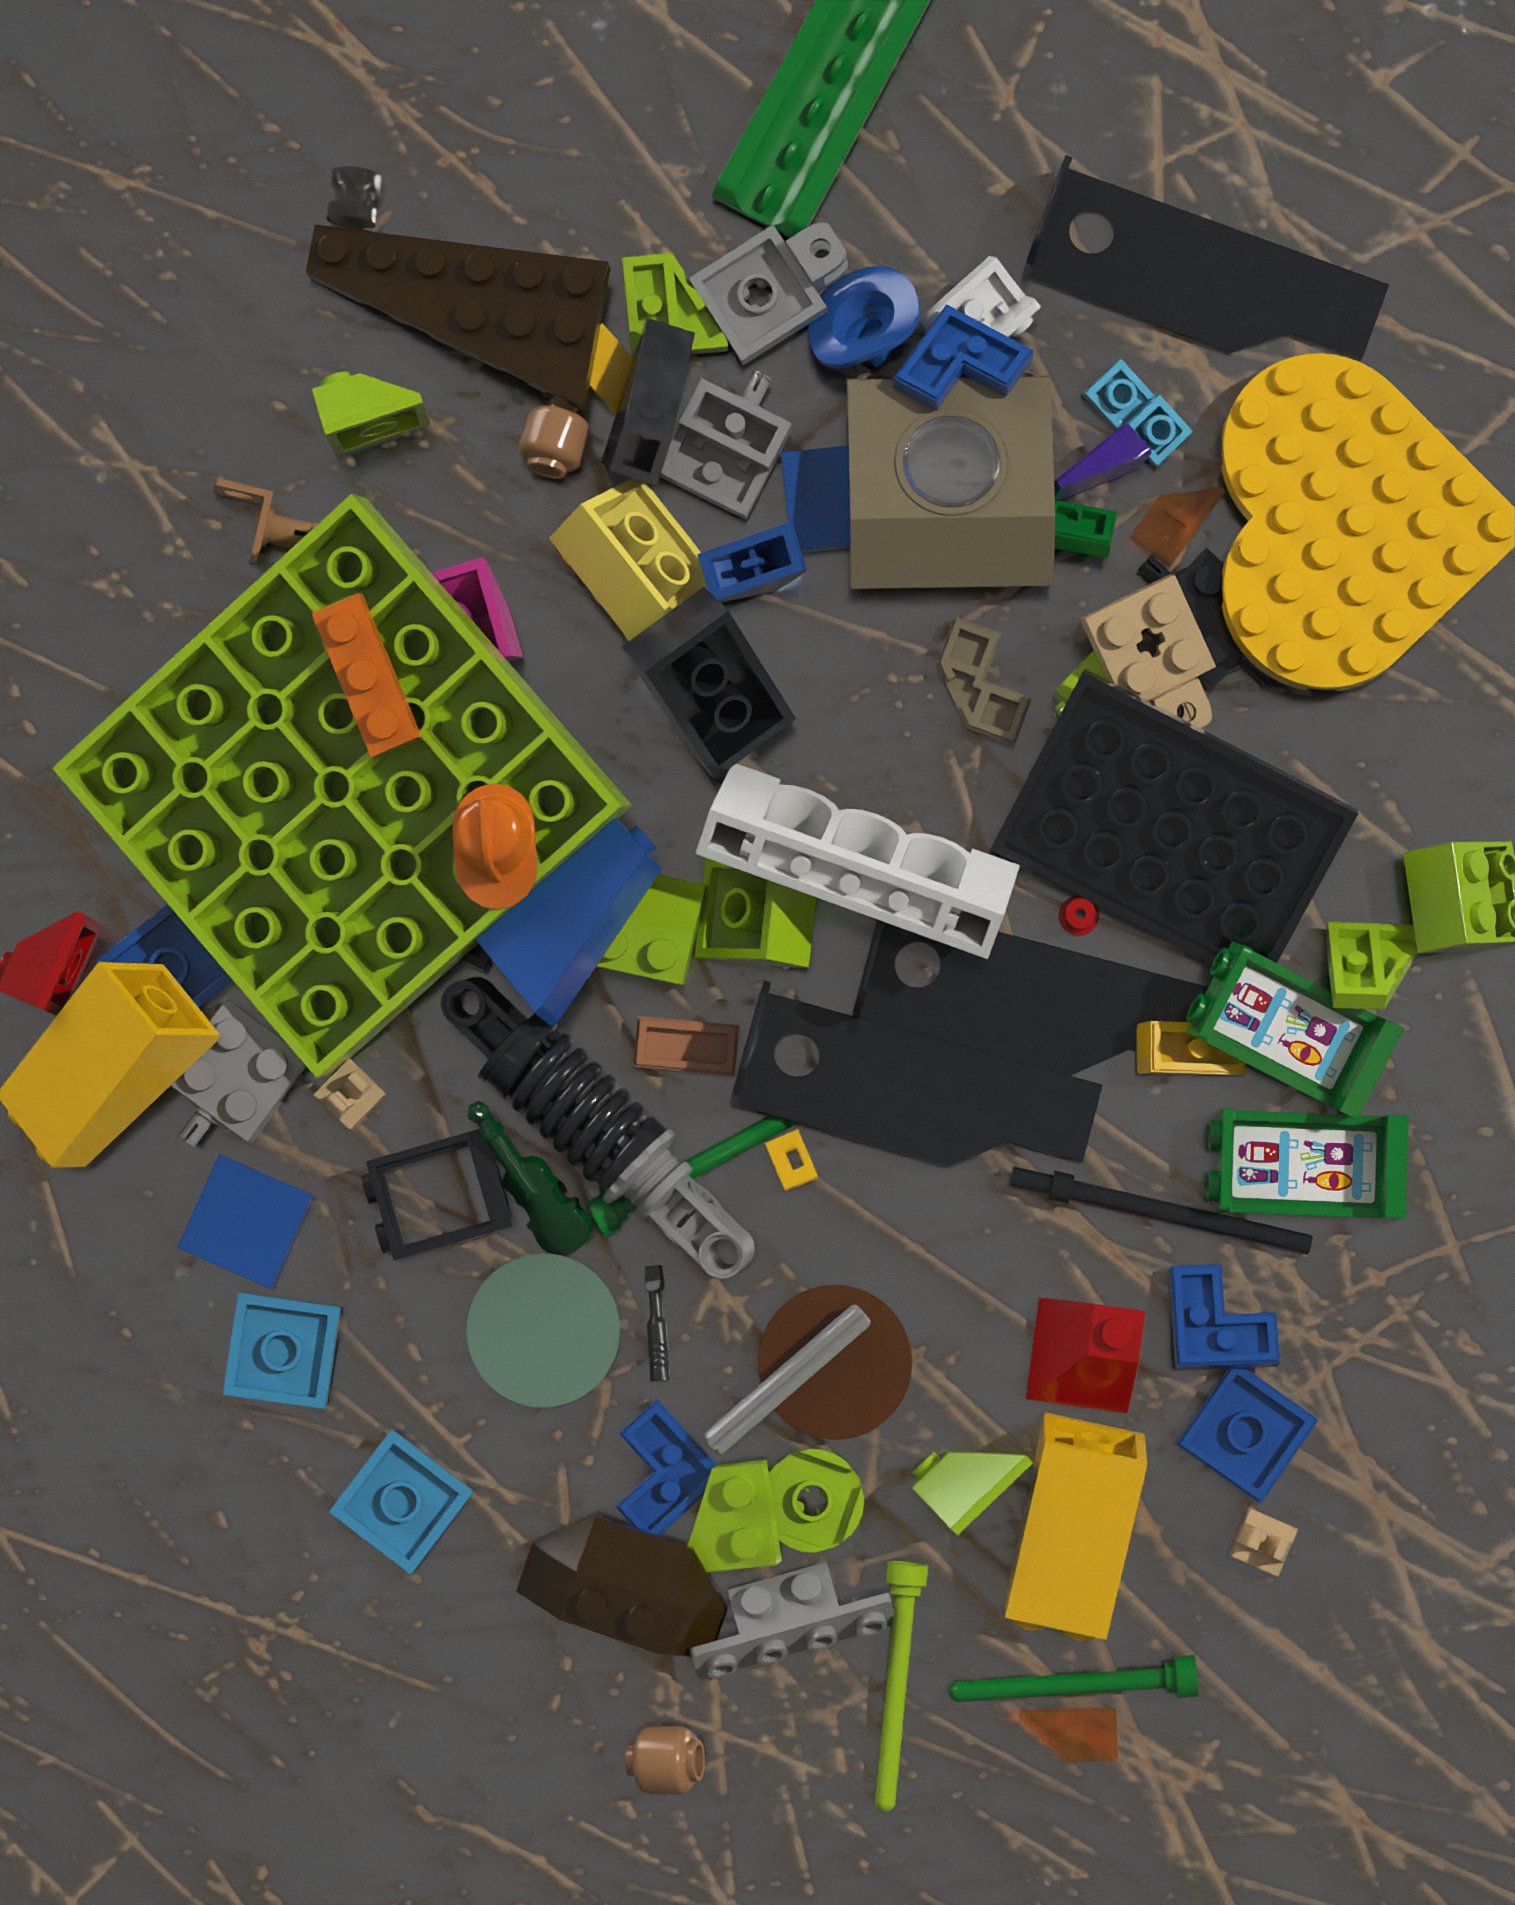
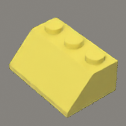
[549,478,708,641]

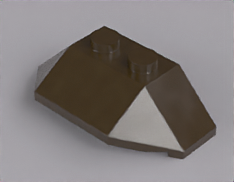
[516,1514,728,1657]

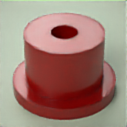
[1058,895,1099,936]

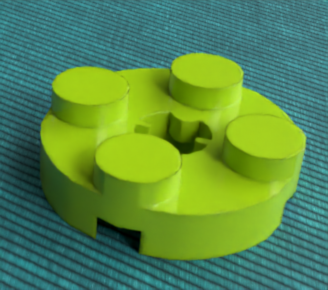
[769,1448,864,1553]

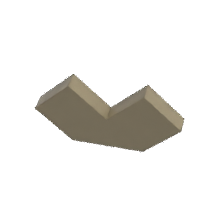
[937,616,1032,747]

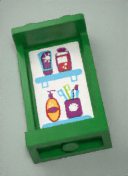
[1186,941,1404,1120]
[1206,1108,1409,1220]

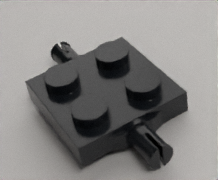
[1138,548,1271,691]

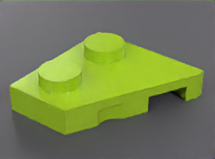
[622,253,728,358]
[688,1459,782,1572]

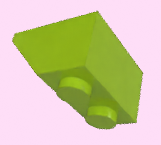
[695,858,817,968]
[597,874,707,985]

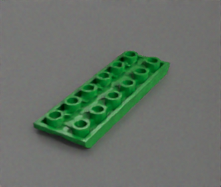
[712,0,931,238]

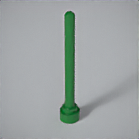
[585,1116,796,1238]
[949,1655,1198,1702]

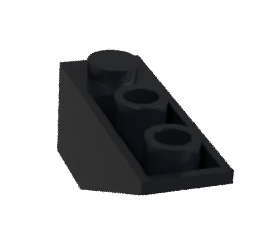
[601,317,695,485]

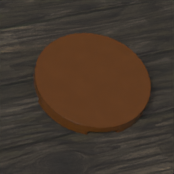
[758,1285,912,1440]

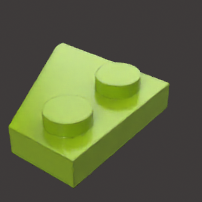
[1325,922,1418,1010]

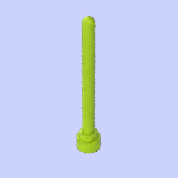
[875,1561,929,1812]

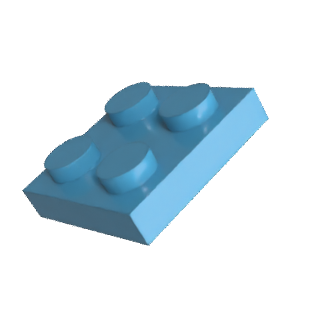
[223,1293,342,1409]
[329,1429,474,1575]

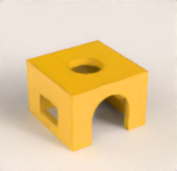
[765,1129,818,1192]

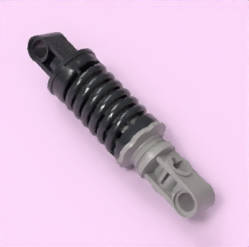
[441,977,755,1279]

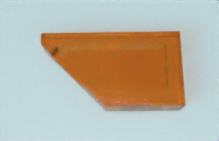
[1129,486,1226,568]
[1019,1707,1118,1762]

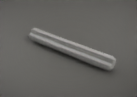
[703,1304,871,1455]

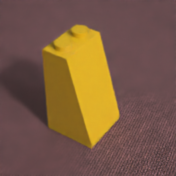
[0,962,221,1168]
[1005,1412,1148,1641]

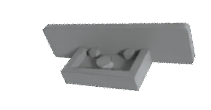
[690,1562,895,1679]

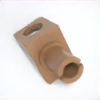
[212,478,318,564]

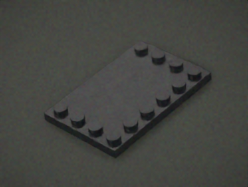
[990,668,1359,965]

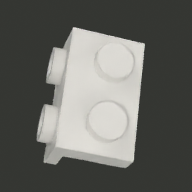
[917,256,1041,338]

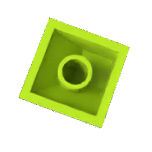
[312,371,431,456]
[910,1451,1033,1536]

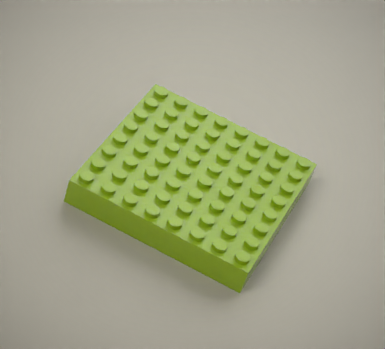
[52,494,633,1078]

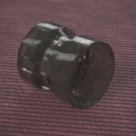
[326,166,382,229]

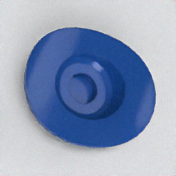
[808,266,921,368]

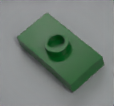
[1054,501,1117,558]

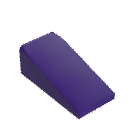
[1054,424,1151,502]

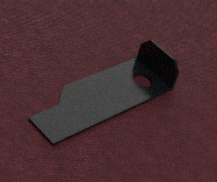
[1022,155,1389,360]
[852,919,1208,1076]
[730,980,1103,1167]

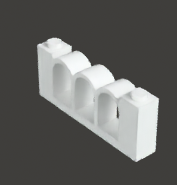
[695,764,1020,959]

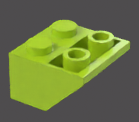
[1403,841,1515,953]

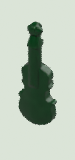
[467,1101,594,1256]

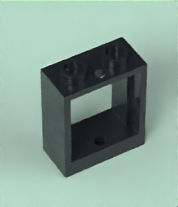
[361,1129,516,1262]

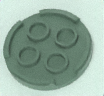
[466,1253,621,1408]

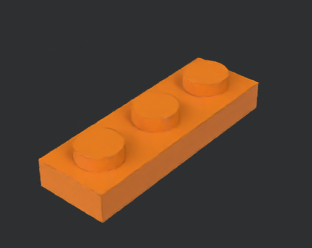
[311,593,422,758]

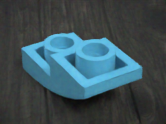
[1081,359,1193,466]

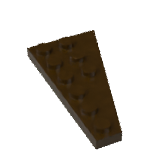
[306,225,611,412]

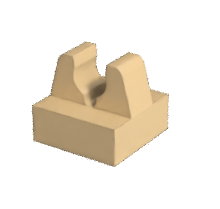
[313,1058,387,1131]
[1229,1508,1298,1576]

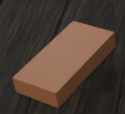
[633,1016,739,1077]

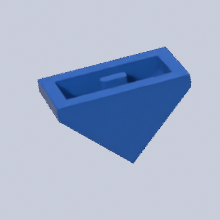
[697,522,807,602]

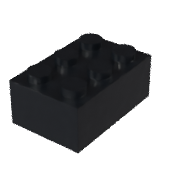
[621,587,796,779]

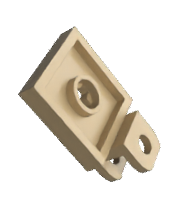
[1080,574,1216,728]

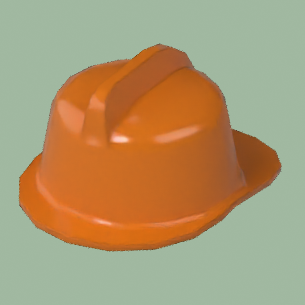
[453,783,537,910]

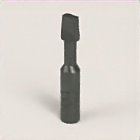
[645,1265,671,1382]

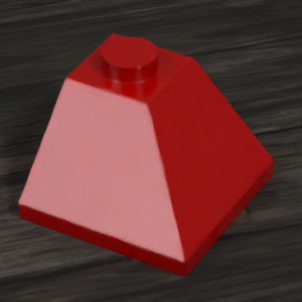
[0,911,102,1016]
[1025,1297,1146,1414]

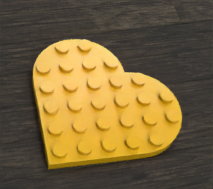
[1221,353,1515,692]

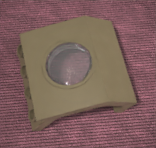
[846,371,1055,589]

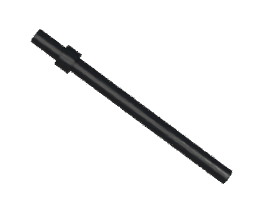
[1009,1166,1313,1255]

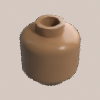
[518,399,589,478]
[625,1726,705,1795]

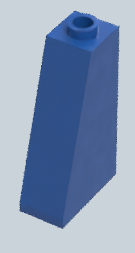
[476,818,662,1026]

